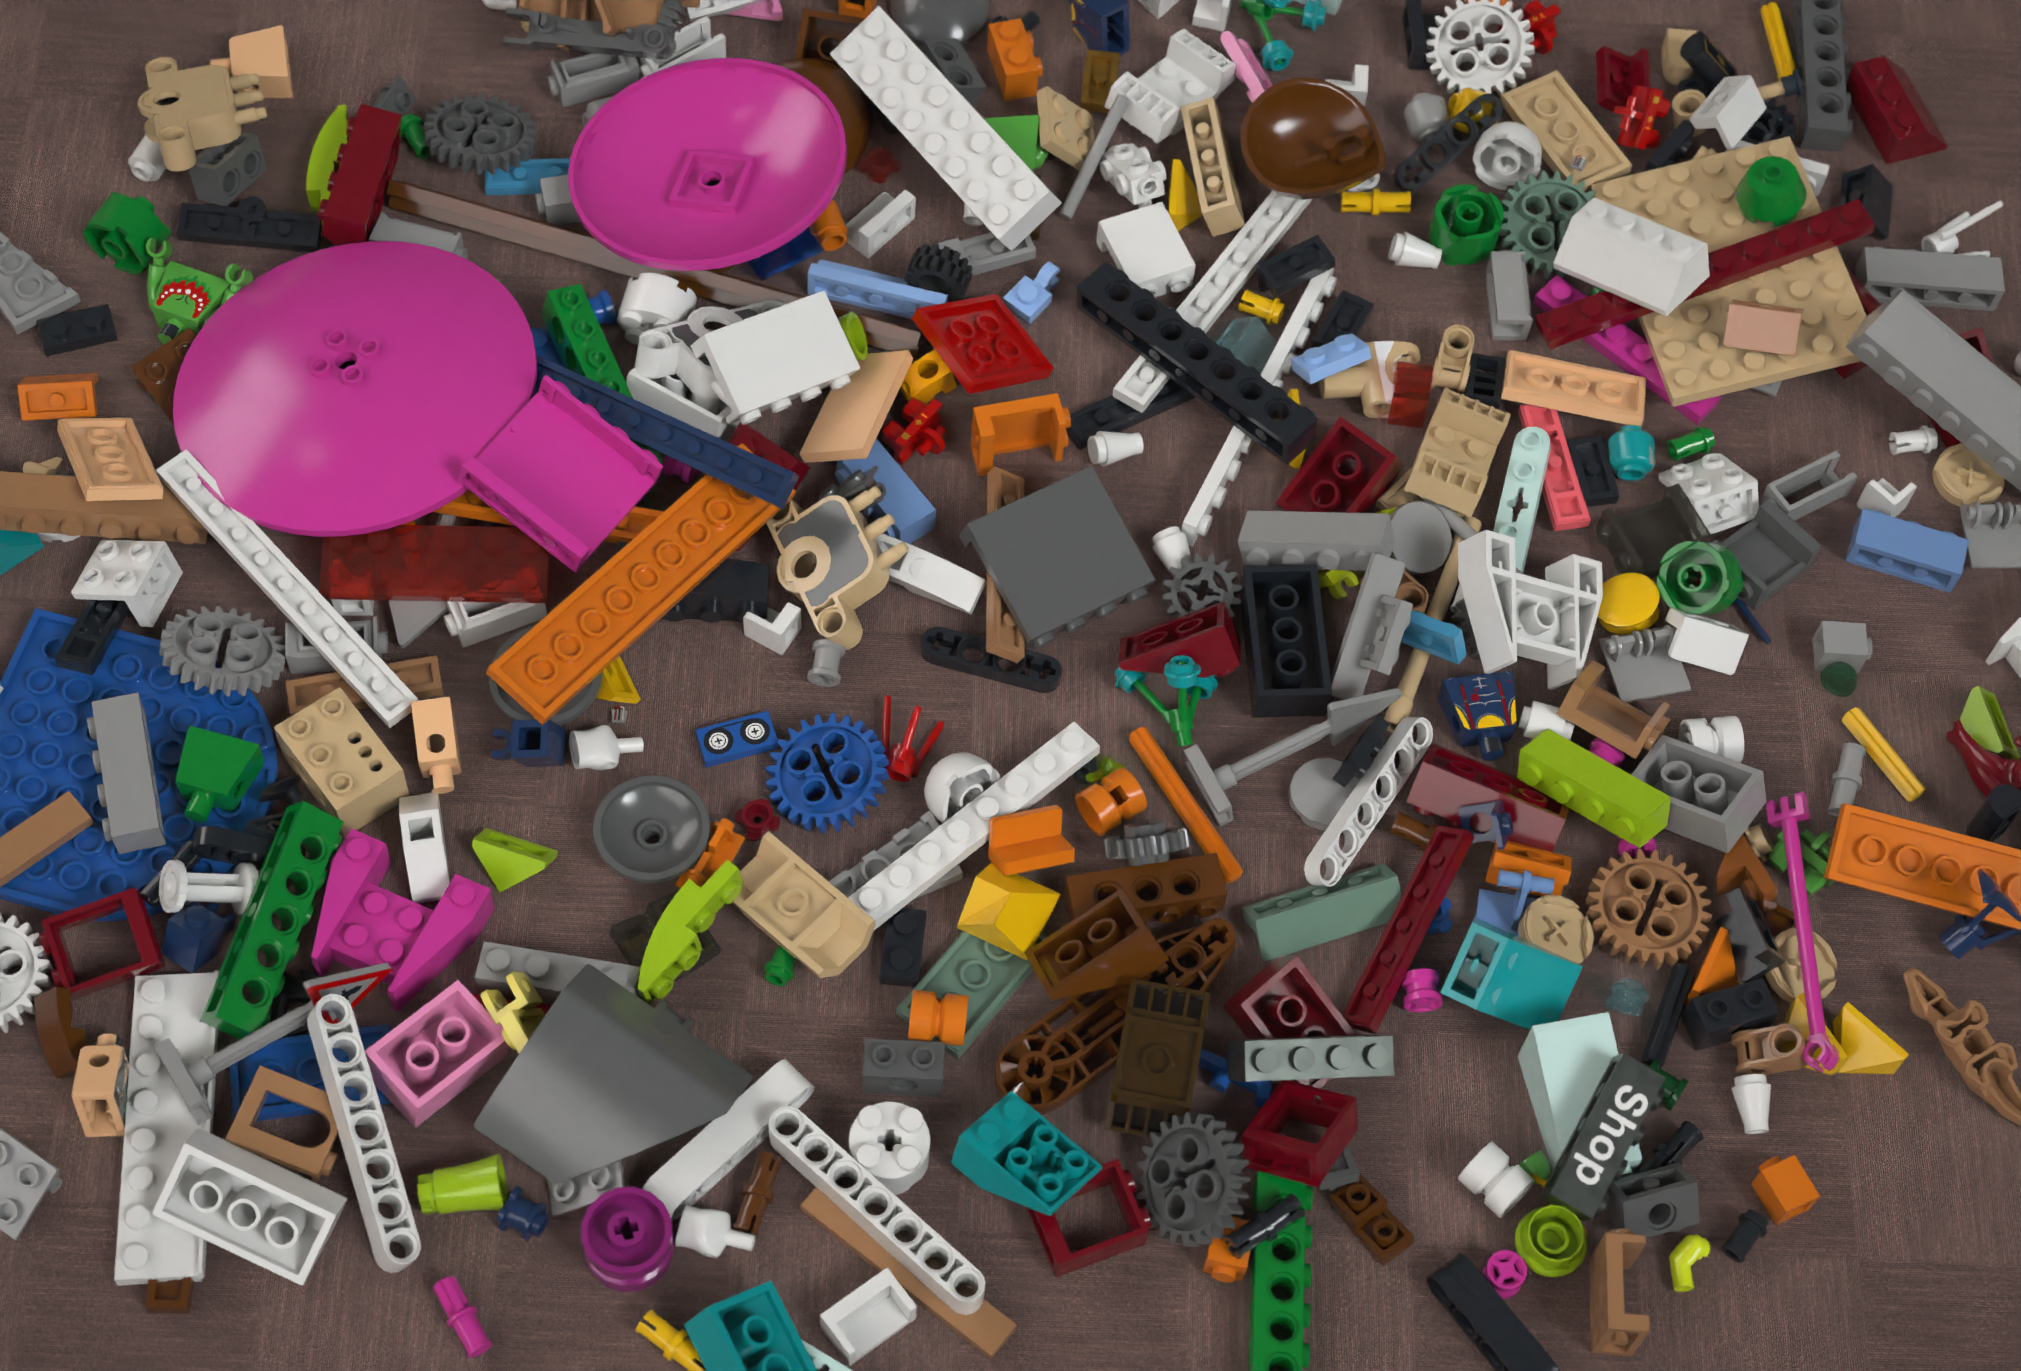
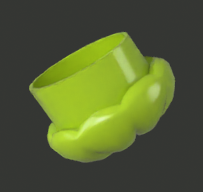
[1515,1205,1587,1278]

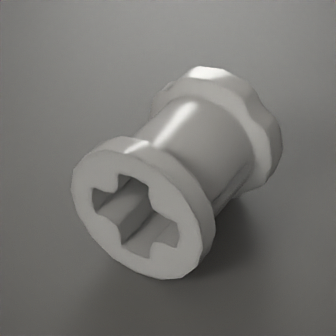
[807,639,846,687]

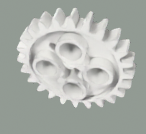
[1426,0,1535,96]
[0,913,53,1033]

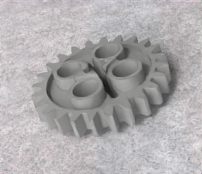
[159,606,286,696]

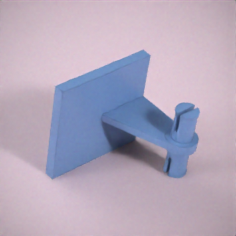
[1475,869,1554,937]

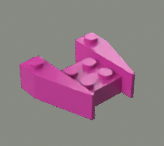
[311,828,495,1011]

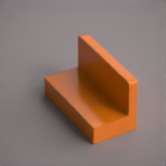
[17,373,99,421]
[988,805,1075,876]
[1485,841,1572,896]

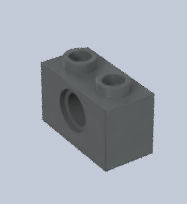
[862,1038,945,1097]
[1606,1162,1700,1239]

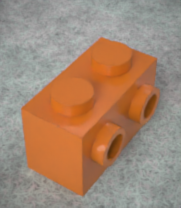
[987,18,1043,102]

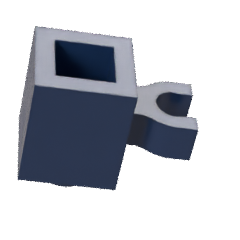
[492,719,565,767]
[161,901,236,974]

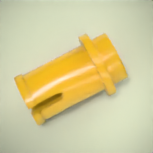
[1238,290,1286,325]

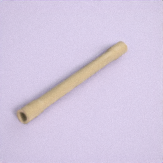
[1384,516,1482,733]

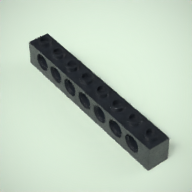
[1076,262,1318,465]

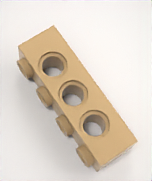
[1181,97,1245,237]

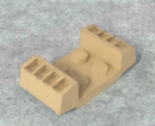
[1404,387,1511,518]

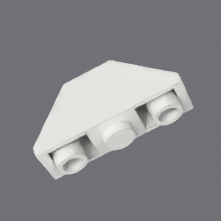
[399,793,450,904]

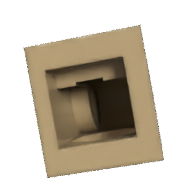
[1661,28,1698,85]

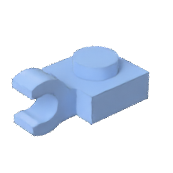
[1003,261,1060,324]

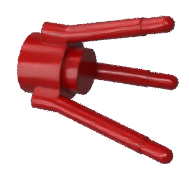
[881,695,944,782]

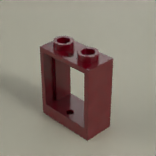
[39,887,166,999]
[1241,1080,1358,1187]
[1026,1158,1152,1278]

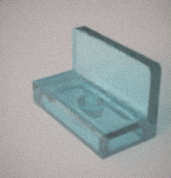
[1216,317,1277,374]

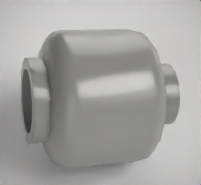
[1404,93,1451,145]

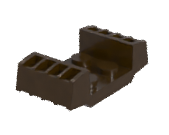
[1105,978,1211,1138]

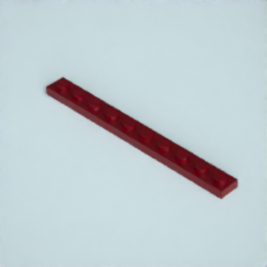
[1535,199,1875,350]

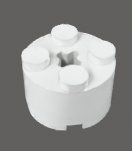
[617,273,697,344]
[849,1102,930,1195]

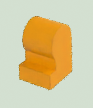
[899,349,957,403]

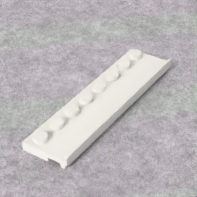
[114,970,220,1286]

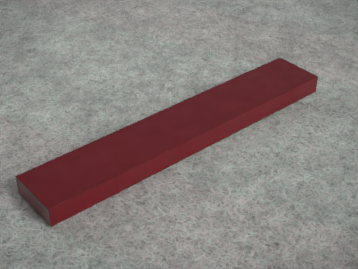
[1342,825,1474,1034]

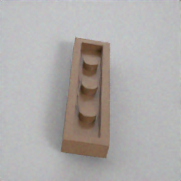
[285,655,444,716]

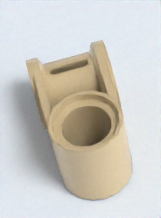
[1429,325,1474,394]

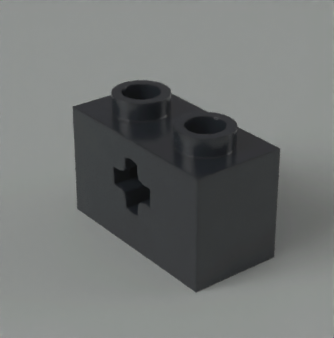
[1681,978,1779,1051]

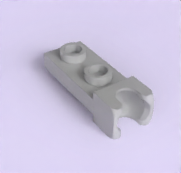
[938,232,1036,275]

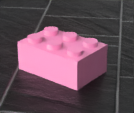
[365,980,509,1128]

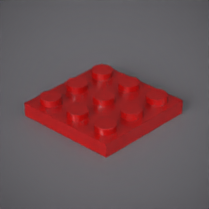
[912,294,1054,394]

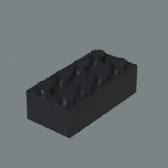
[1239,564,1332,718]

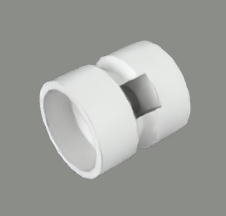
[1678,716,1744,763]
[1458,1142,1535,1218]

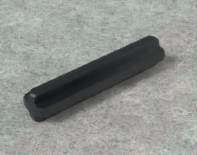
[1641,962,1695,1067]

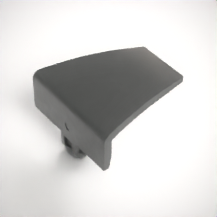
[473,964,753,1184]

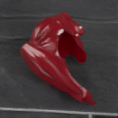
[1946,720,2021,798]

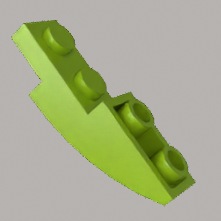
[306,105,349,239]
[638,859,744,1006]

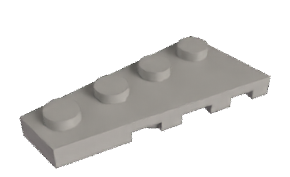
[0,232,81,335]
[829,810,963,898]

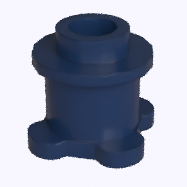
[496,1186,550,1241]

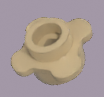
[1744,823,1774,862]

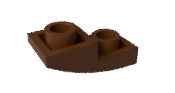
[34,987,86,1079]
[1330,1173,1414,1266]

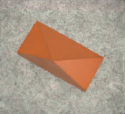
[1685,927,1739,1006]

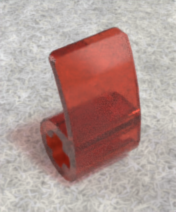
[1387,361,1433,428]

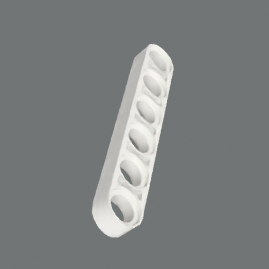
[1304,717,1433,887]

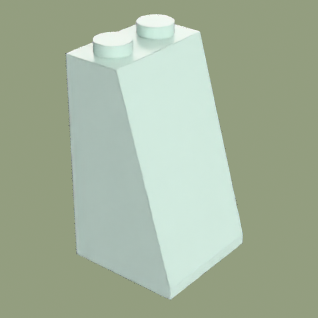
[1517,1012,1642,1181]

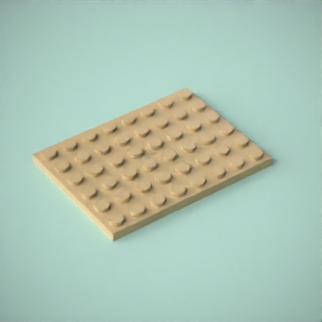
[1591,136,1867,407]

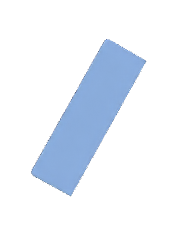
[808,259,947,319]

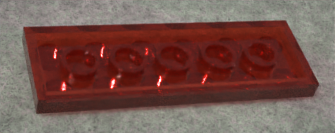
[319,525,550,603]

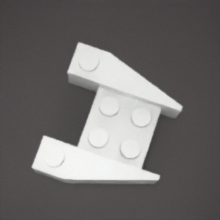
[1458,530,1603,690]

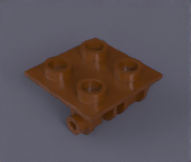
[130,328,196,425]

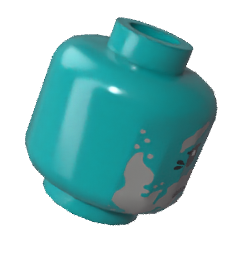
[1608,425,1655,481]

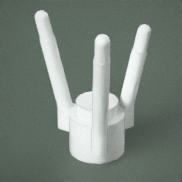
[1921,201,2003,257]

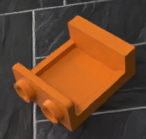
[970,393,1071,476]

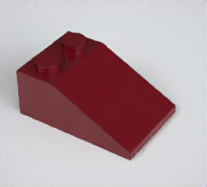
[1275,416,1404,513]
[1118,601,1240,678]
[1223,955,1356,1088]

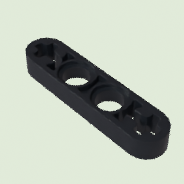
[1393,94,1503,192]
[920,627,1062,693]

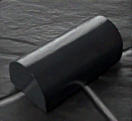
[1680,30,1738,91]
[1966,784,2021,842]

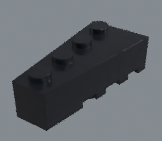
[617,541,769,623]

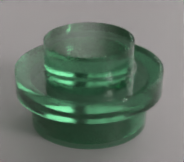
[1820,661,1857,697]

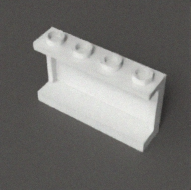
[691,291,861,425]

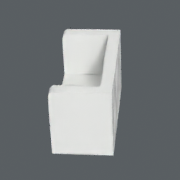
[820,1268,917,1366]

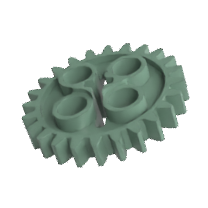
[1496,171,1596,279]

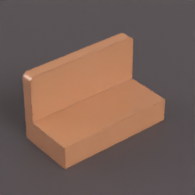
[1723,299,1804,356]

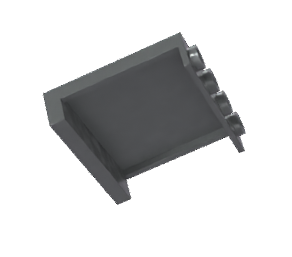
[959,466,1156,650]

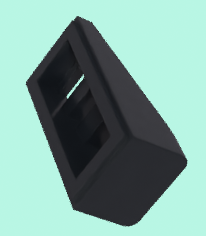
[1465,353,1506,410]

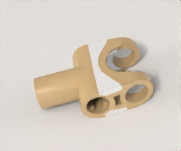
[1319,341,1429,418]

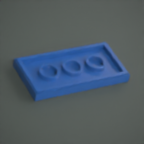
[229,1024,392,1122]

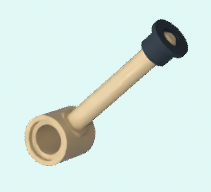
[1672,70,1803,137]

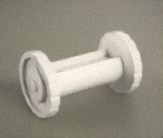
[159,860,259,915]

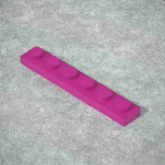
[1533,275,1722,425]

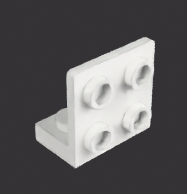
[1659,453,1759,539]
[71,540,183,627]

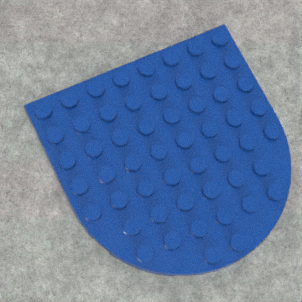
[0,608,279,921]

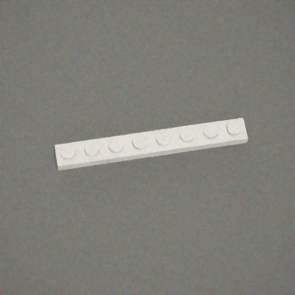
[848,722,1100,930]

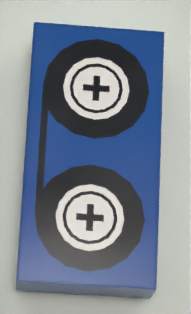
[695,711,779,768]

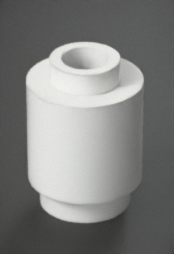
[128,134,166,181]
[1518,701,1575,740]

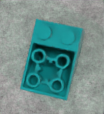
[1440,917,1583,1030]
[951,1091,1103,1216]

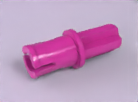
[433,1276,493,1358]

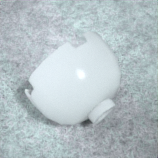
[1473,121,1542,190]
[924,752,1000,824]

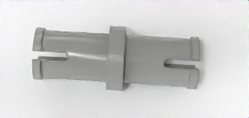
[1827,743,1866,819]

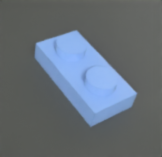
[1291,333,1371,384]

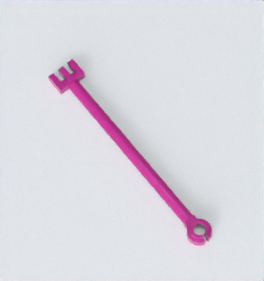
[1766,791,1839,1072]

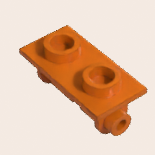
[675,818,745,888]

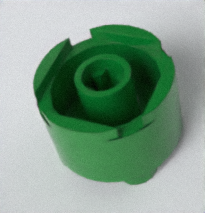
[1429,184,1504,266]
[83,192,171,274]
[1657,541,1743,615]

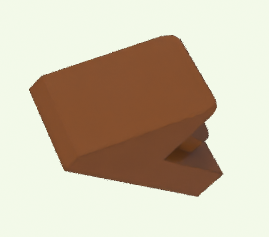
[1717,834,1777,913]

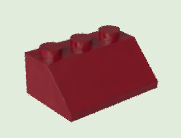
[1846,56,1948,165]

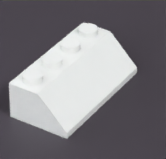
[1553,197,1710,316]
[152,1128,348,1286]

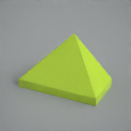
[1959,686,2020,760]
[472,828,558,893]

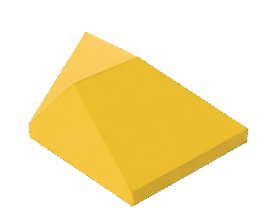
[957,862,1061,960]

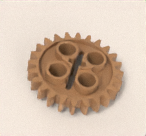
[1585,849,1712,970]

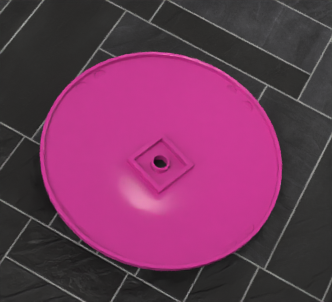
[173,241,537,537]

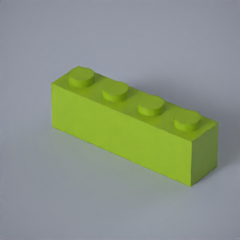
[1517,728,1671,848]

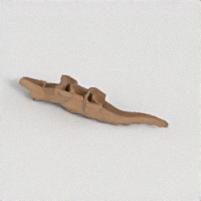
[1903,967,2021,1125]

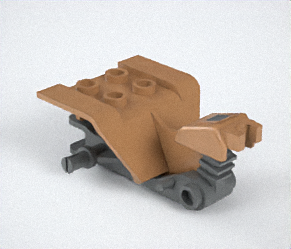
[502,0,700,60]

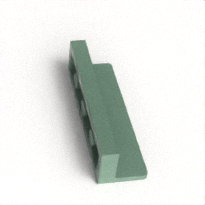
[1242,863,1402,961]

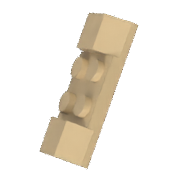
[732,831,876,978]

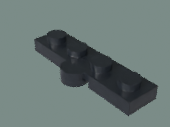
[176,196,323,252]

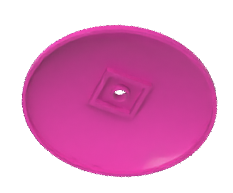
[568,58,847,271]

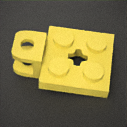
[480,972,545,1054]

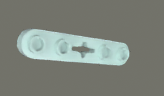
[1493,427,1551,573]

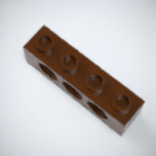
[1063,853,1227,923]

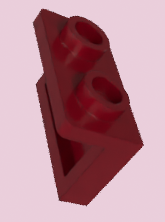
[1596,45,1650,112]

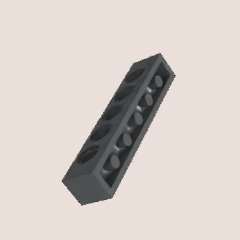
[1792,0,1853,152]

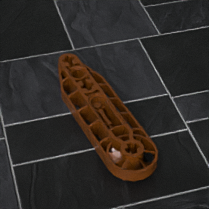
[994,918,1236,1115]

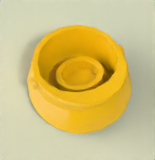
[1597,573,1660,635]

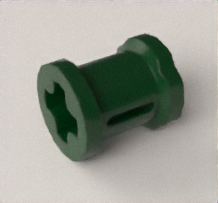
[1649,1060,1689,1111]

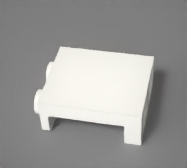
[1096,202,1196,298]

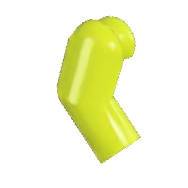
[1669,1234,1710,1292]

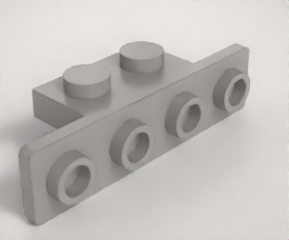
[1330,553,1413,700]

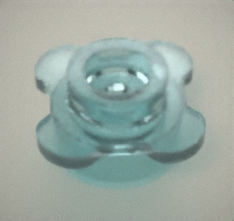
[1605,979,1650,1016]

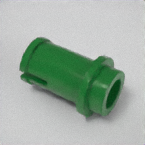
[401,114,431,159]
[1666,426,1715,462]
[763,945,797,987]

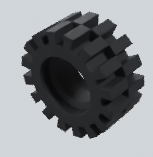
[904,244,973,303]

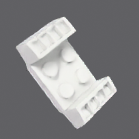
[1105,29,1236,143]

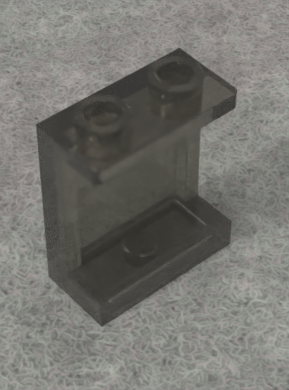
[1596,483,1714,579]

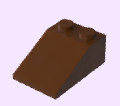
[795,8,865,68]
[1025,888,1169,1000]

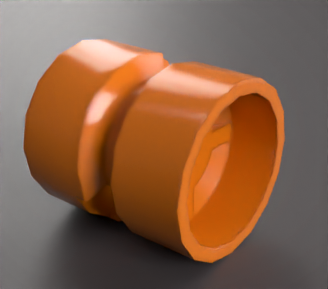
[1075,767,1147,836]
[908,990,969,1046]

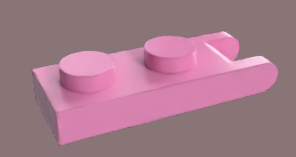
[1220,31,1273,103]

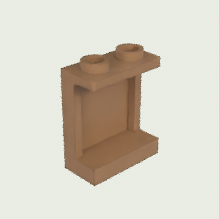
[1556,660,1670,759]
[1589,1229,1650,1356]

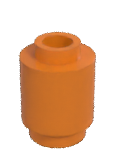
[809,200,848,251]

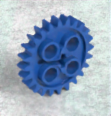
[766,713,890,834]

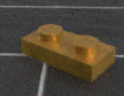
[1080,49,1120,114]

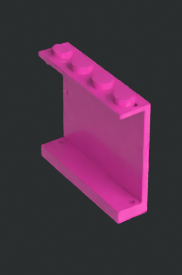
[457,375,663,573]

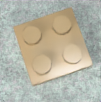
[1036,86,1097,171]

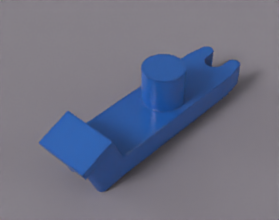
[1198,1048,1272,1107]

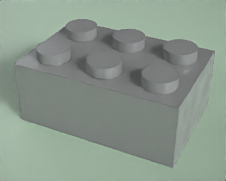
[1631,734,1767,853]

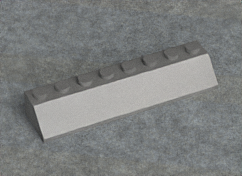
[1846,289,2021,492]

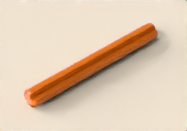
[1129,726,1243,884]

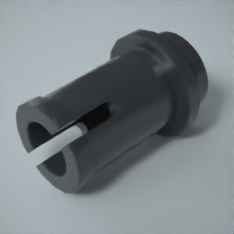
[1721,1209,1769,1263]

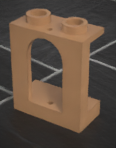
[225,1066,340,1184]

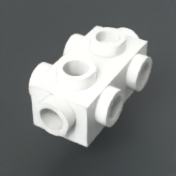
[1099,143,1166,209]

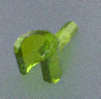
[1086,755,1126,783]

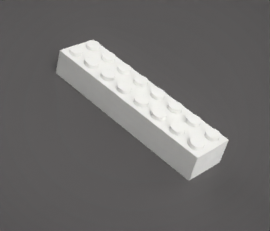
[830,6,1062,251]

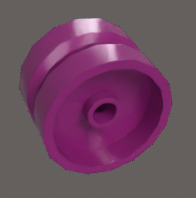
[581,1187,674,1292]

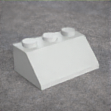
[626,368,740,442]

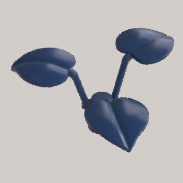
[1938,868,2021,959]

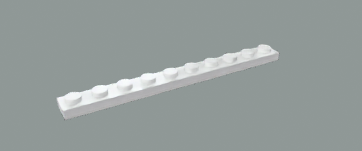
[1112,190,1312,413]
[1181,268,1337,547]
[156,449,419,729]

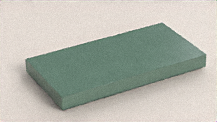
[896,931,1047,1060]

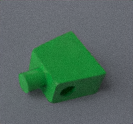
[176,726,265,823]

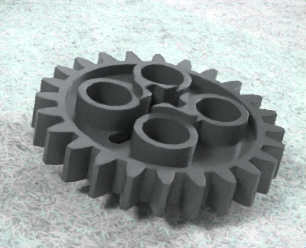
[423,93,537,175]
[1135,1113,1250,1247]

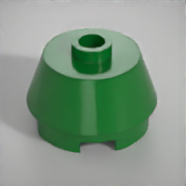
[1736,156,1806,227]

